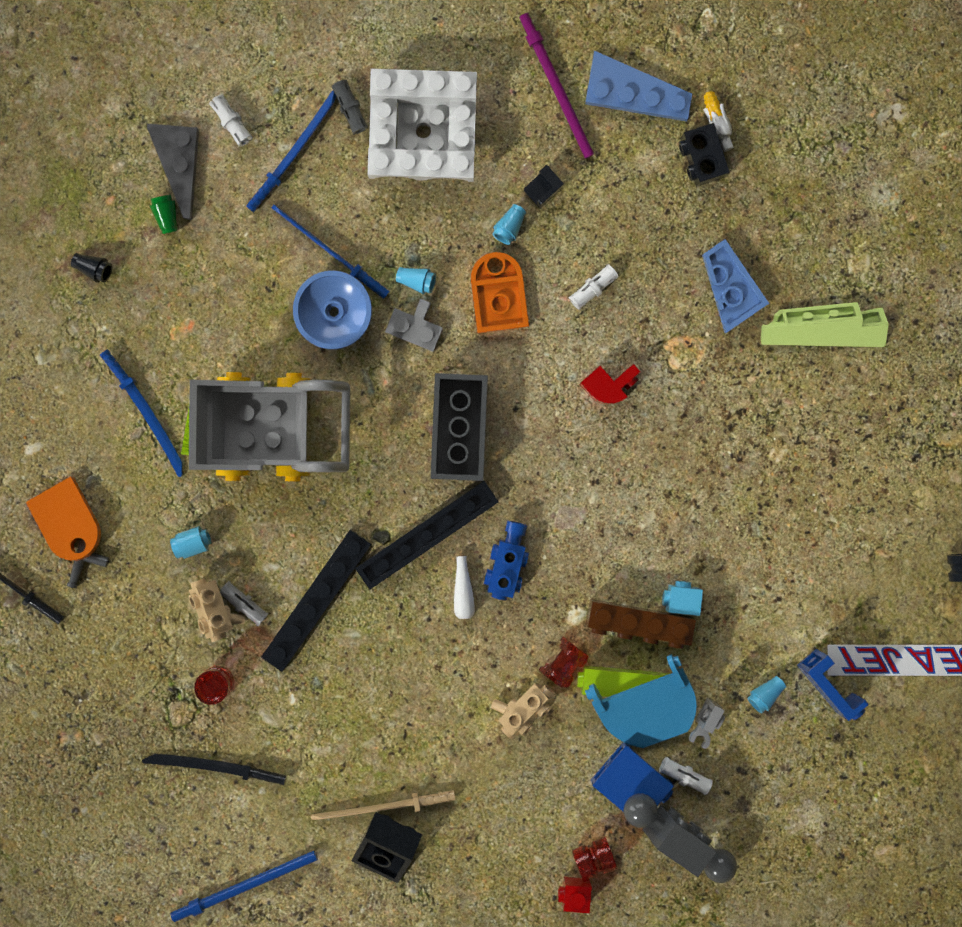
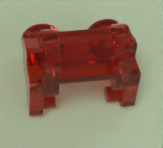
[539,636,589,688]

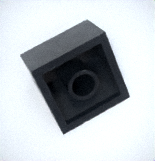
[351,812,423,883]

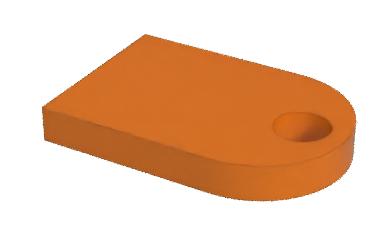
[471,252,529,334]
[26,476,101,561]

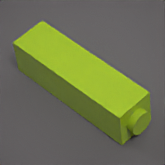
[577,665,671,697]

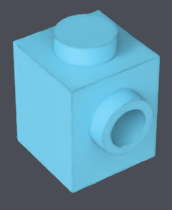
[662,581,703,616]

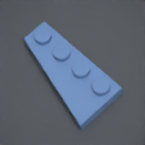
[585,51,692,122]

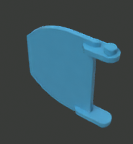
[585,654,697,748]

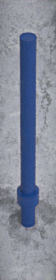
[170,851,318,922]

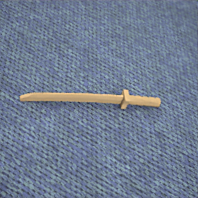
[311,790,455,820]

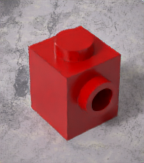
[558,877,592,914]

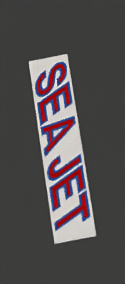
[827,645,962,676]

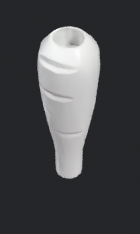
[454,556,475,619]

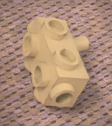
[189,578,245,642]
[491,684,556,740]

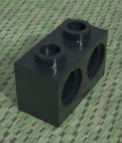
[678,123,730,187]

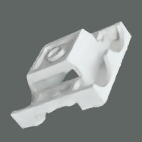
[368,69,477,182]

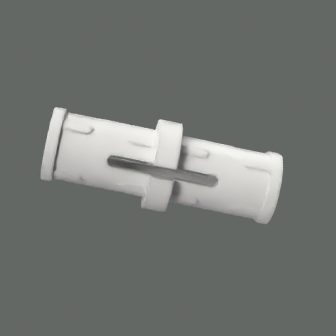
[209,94,253,147]
[568,264,619,310]
[659,757,713,795]

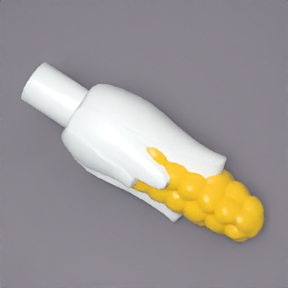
[703,91,734,152]

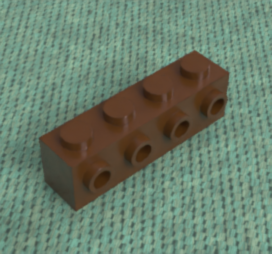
[586,599,696,649]

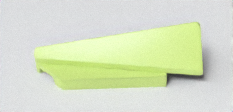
[761,302,889,347]

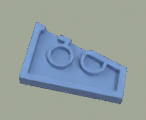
[702,239,769,333]

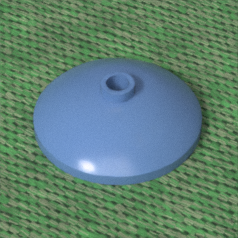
[293,271,372,350]

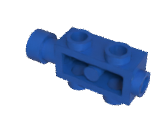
[484,520,529,601]

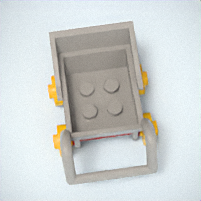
[189,372,350,482]

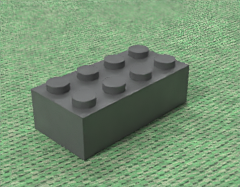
[430,373,488,481]

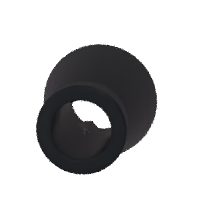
[71,253,112,283]

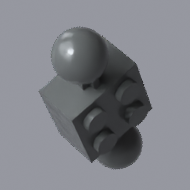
[624,793,737,883]

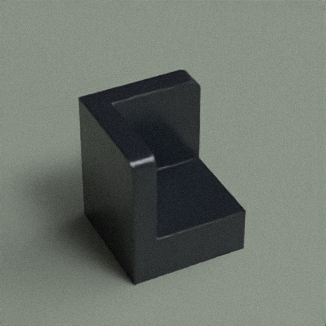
[524,165,564,209]

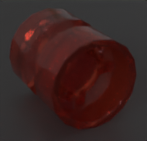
[194,666,234,705]
[572,837,618,882]

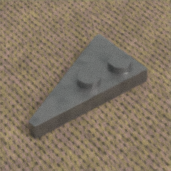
[147,124,199,220]

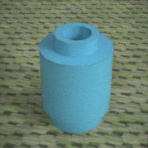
[170,526,212,559]

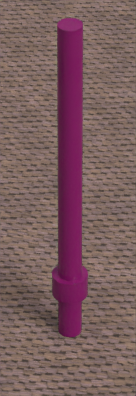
[519,13,594,159]

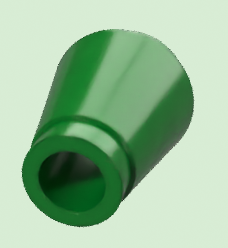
[150,194,177,234]

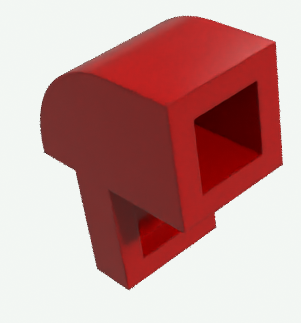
[579,364,641,404]

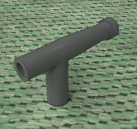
[67,538,110,589]

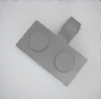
[385,299,443,352]
[689,697,725,749]

